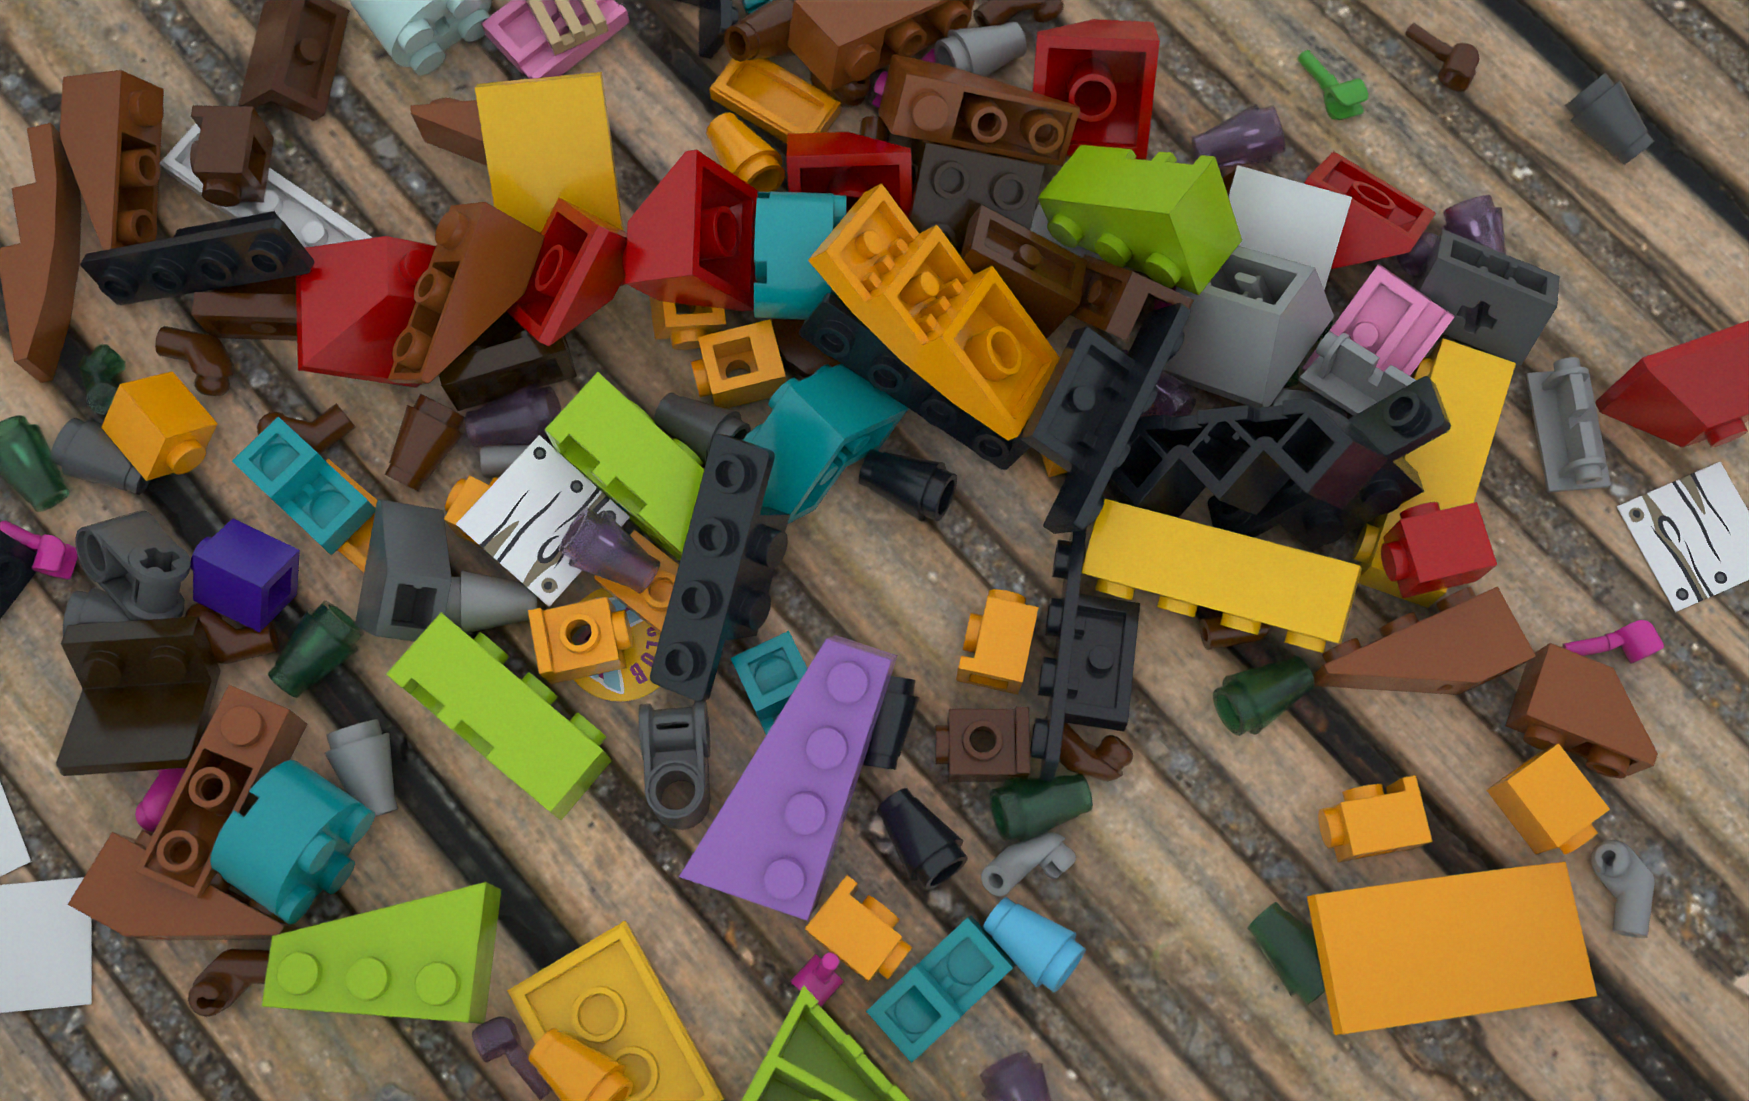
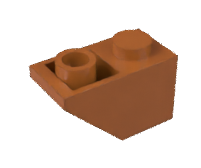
[1505,643,1658,778]

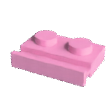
[481,0,630,79]
[1302,264,1455,376]

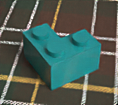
[743,364,909,524]

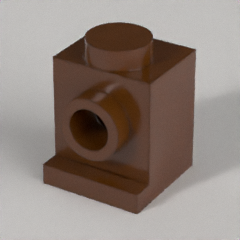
[190,105,274,207]
[935,707,1030,782]

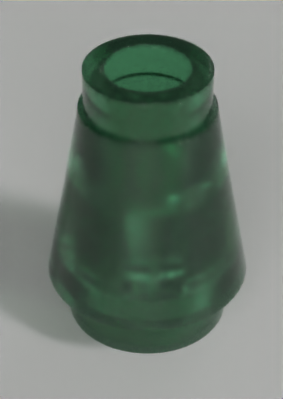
[0,415,70,512]
[268,600,364,698]
[1213,656,1314,736]
[990,774,1093,843]
[1247,902,1325,1005]

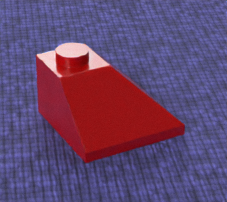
[1032,19,1160,160]
[787,131,912,218]
[622,149,759,311]
[1304,151,1436,269]
[506,198,627,346]
[296,236,436,388]
[1595,320,1749,448]

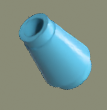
[983,897,1086,993]

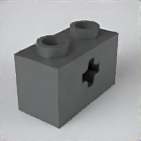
[1412,229,1560,366]

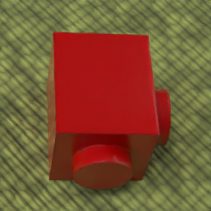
[1381,502,1498,598]

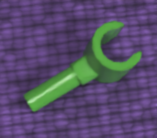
[1298,50,1368,120]

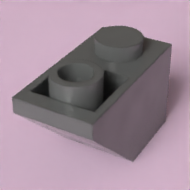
[355,499,452,641]

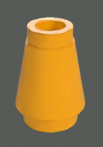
[706,113,785,192]
[528,1028,633,1101]

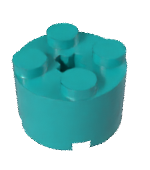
[754,191,847,320]
[210,759,375,925]

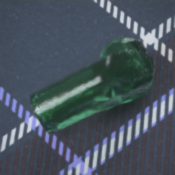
[78,344,126,415]

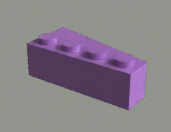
[679,635,898,921]

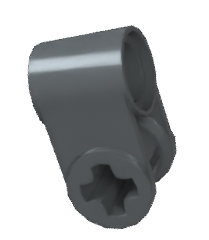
[75,510,191,621]
[639,700,711,830]

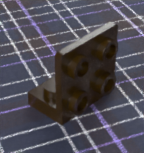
[908,138,1045,255]
[439,312,577,411]
[56,616,221,776]

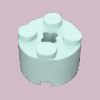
[350,0,492,75]

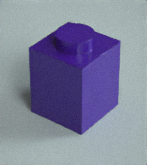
[190,518,300,632]

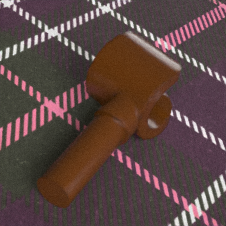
[1405,23,1479,92]

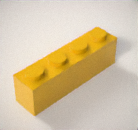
[1353,338,1516,608]
[1082,499,1362,653]

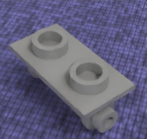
[1298,331,1416,416]
[1525,357,1611,493]

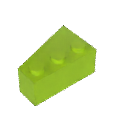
[1038,145,1242,295]
[545,372,704,563]
[386,613,612,820]
[261,882,501,1024]
[741,986,910,1101]

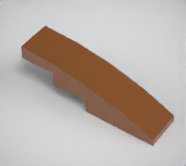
[0,123,81,383]

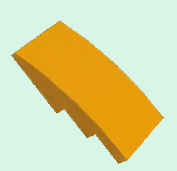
[808,183,1060,440]
[1307,861,1597,1035]

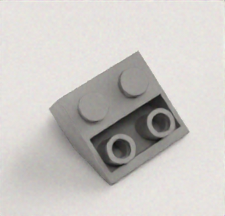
[1162,246,1334,408]

